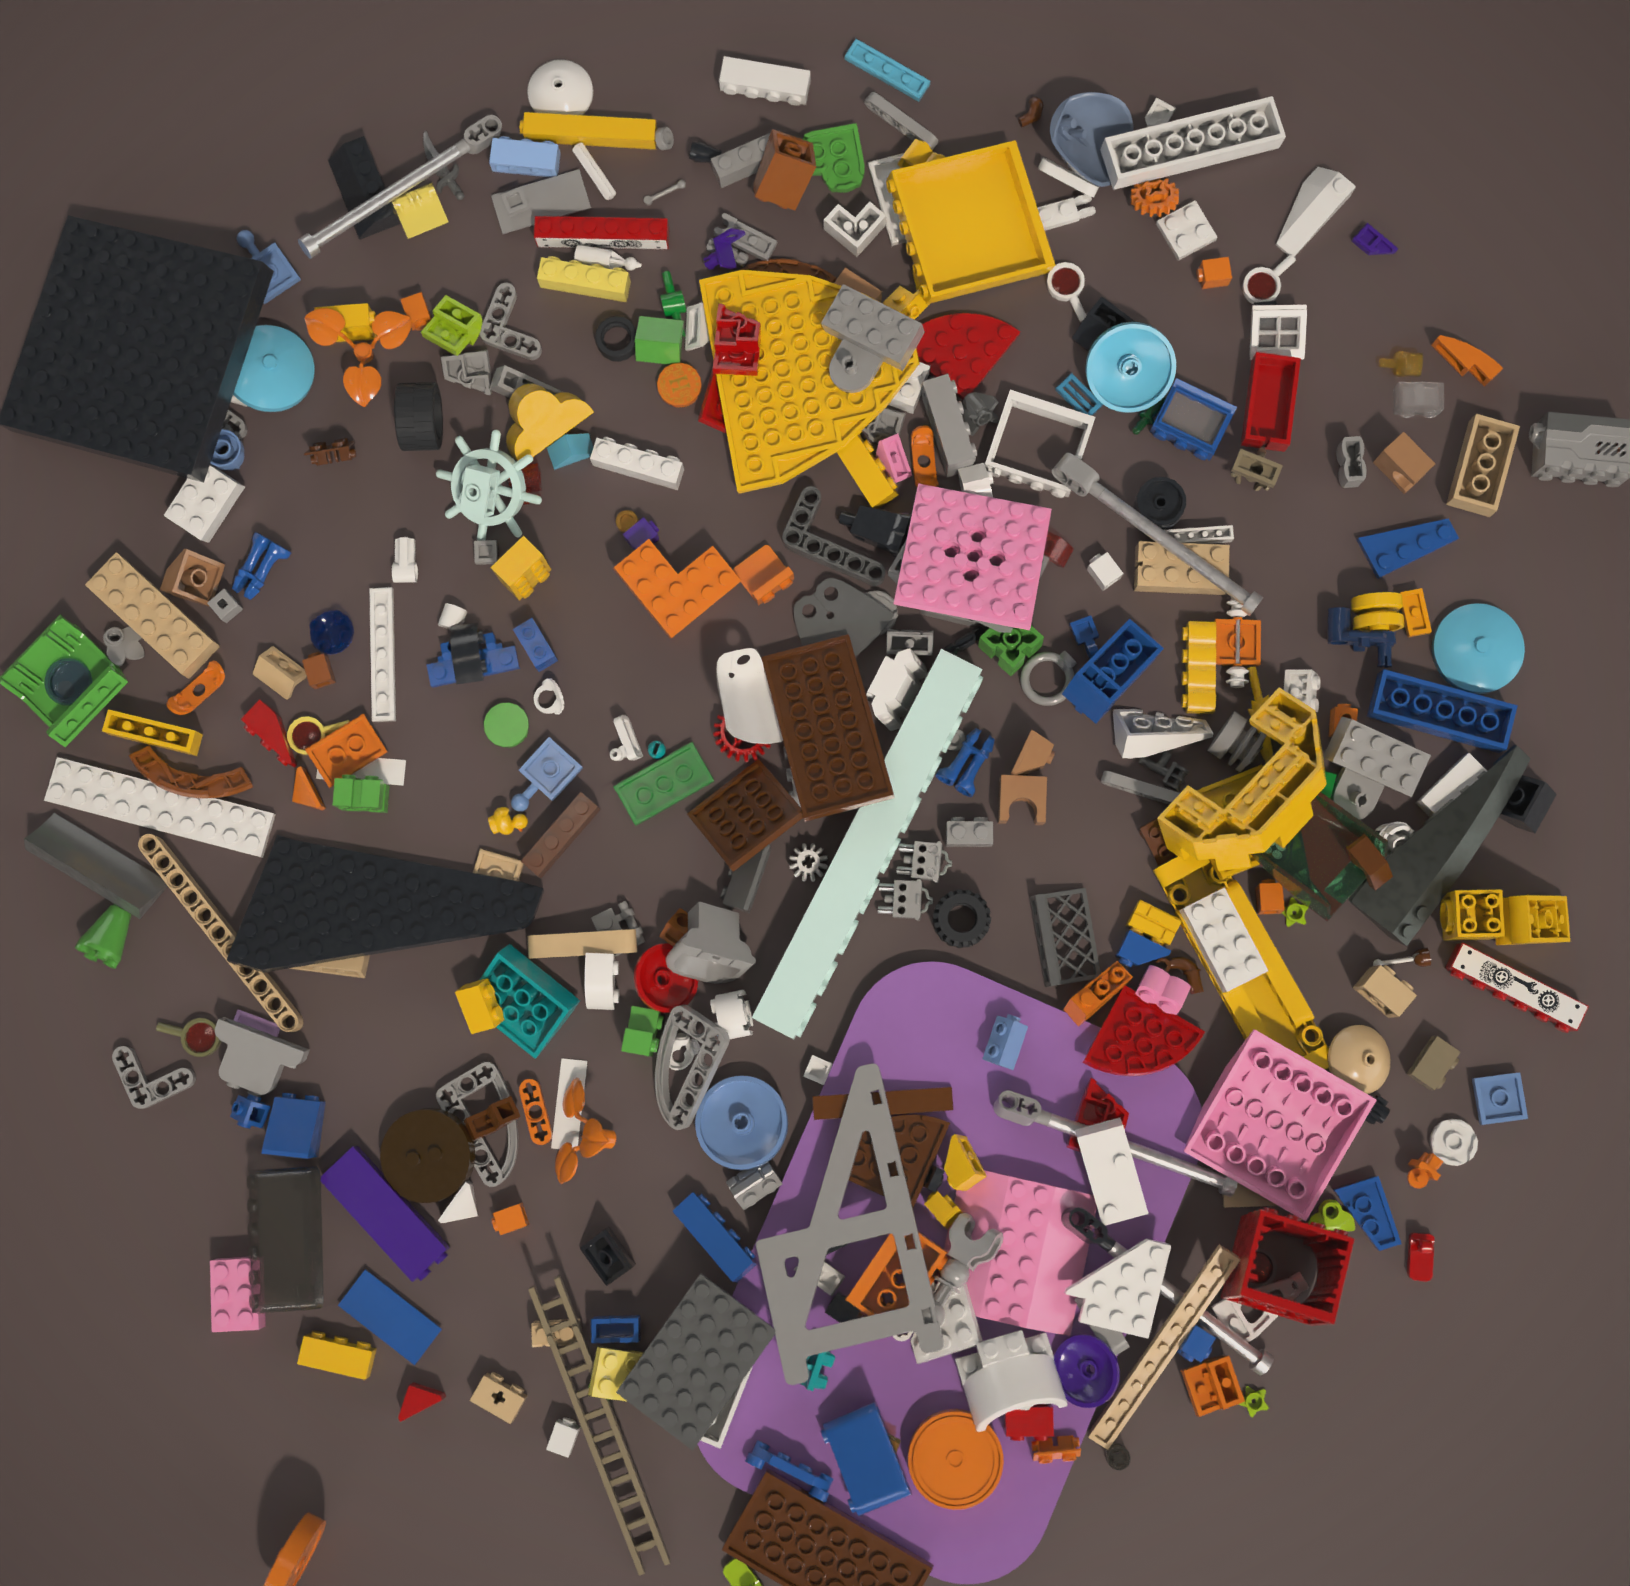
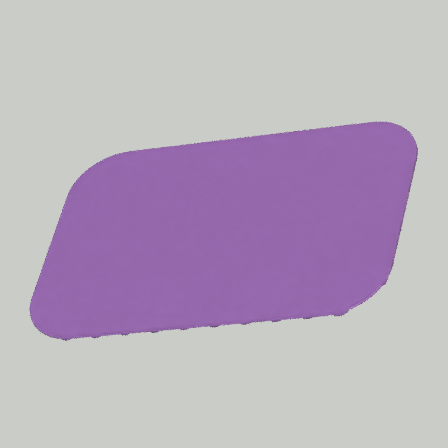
[698,962,1202,1584]

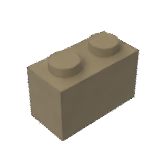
[1406,1036,1460,1090]

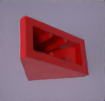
[398,1382,446,1422]

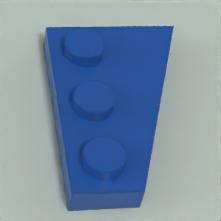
[1333,1176,1402,1251]

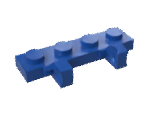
[427,632,520,688]

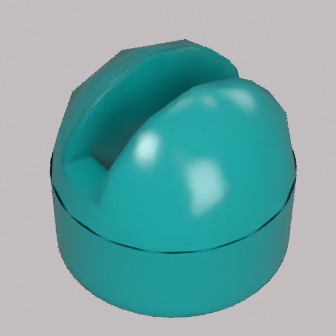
[648,741,666,759]

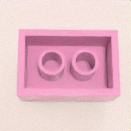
[210,1256,266,1332]

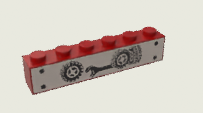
[534,216,669,249]
[1445,943,1589,1033]

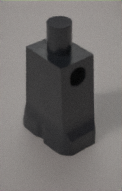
[839,505,912,558]

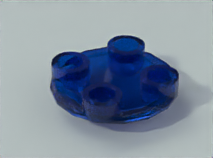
[309,610,354,655]

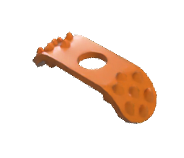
[911,425,939,487]
[166,660,225,715]

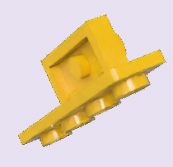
[882,286,931,320]

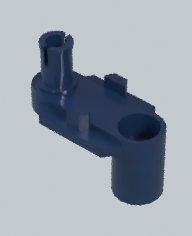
[1328,607,1396,668]

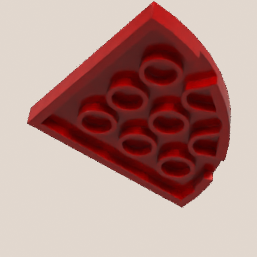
[916,313,1020,400]
[1082,985,1205,1076]

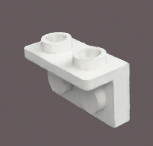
[1284,670,1320,712]

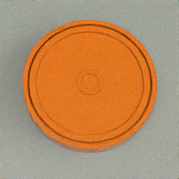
[907,1409,1004,1510]
[264,1512,326,1586]

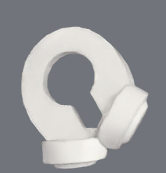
[669,1033,700,1070]

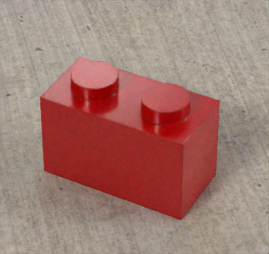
[1004,1404,1054,1441]

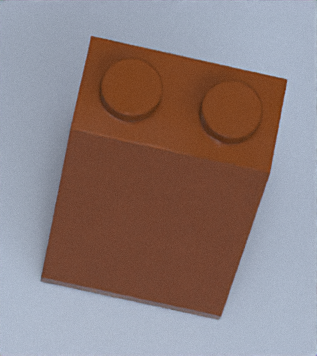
[753,129,816,210]

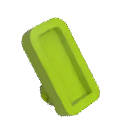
[723,1558,763,1586]

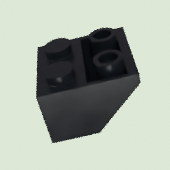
[1072,296,1136,352]

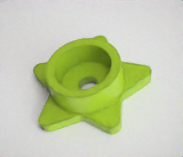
[1281,897,1308,927]
[1239,1386,1269,1417]

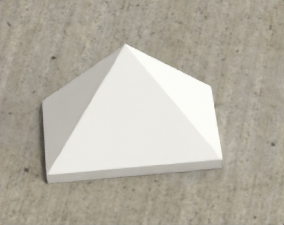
[685,302,710,351]
[438,1181,478,1223]

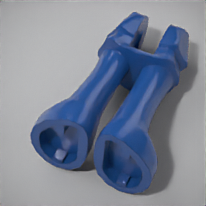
[232,531,291,600]
[935,728,995,798]

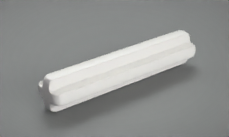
[572,143,616,200]

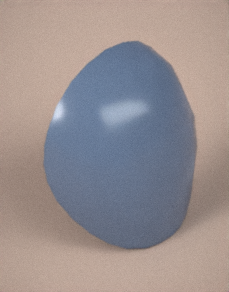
[1050,92,1133,187]

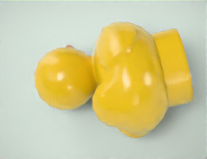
[488,807,528,835]

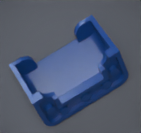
[820,1402,912,1516]

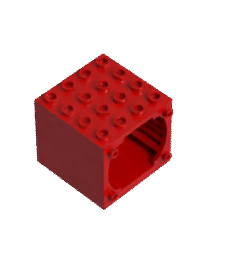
[1220,1207,1355,1326]

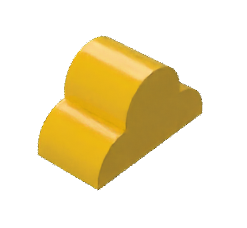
[506,384,594,461]
[1495,895,1570,945]

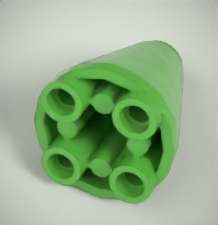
[75,904,131,969]

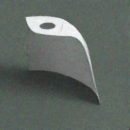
[716,648,783,744]

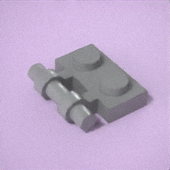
[591,901,645,957]

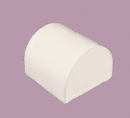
[438,603,467,629]

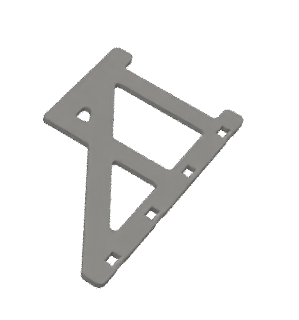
[756,1063,944,1385]

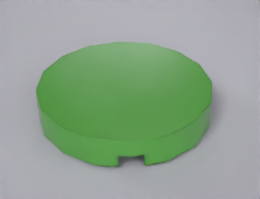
[484,702,529,748]

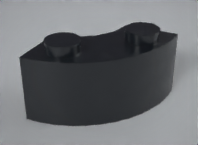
[450,623,488,685]

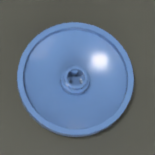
[695,1076,788,1170]

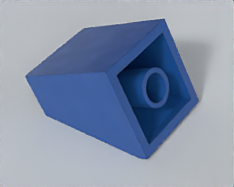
[261,1093,326,1159]

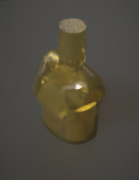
[1379,351,1423,377]

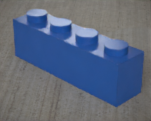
[673,1192,757,1283]

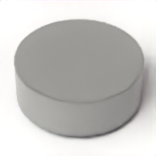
[655,127,674,150]
[948,729,965,751]

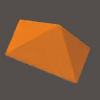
[292,766,326,811]

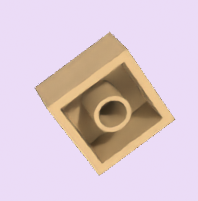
[1353,965,1417,1018]

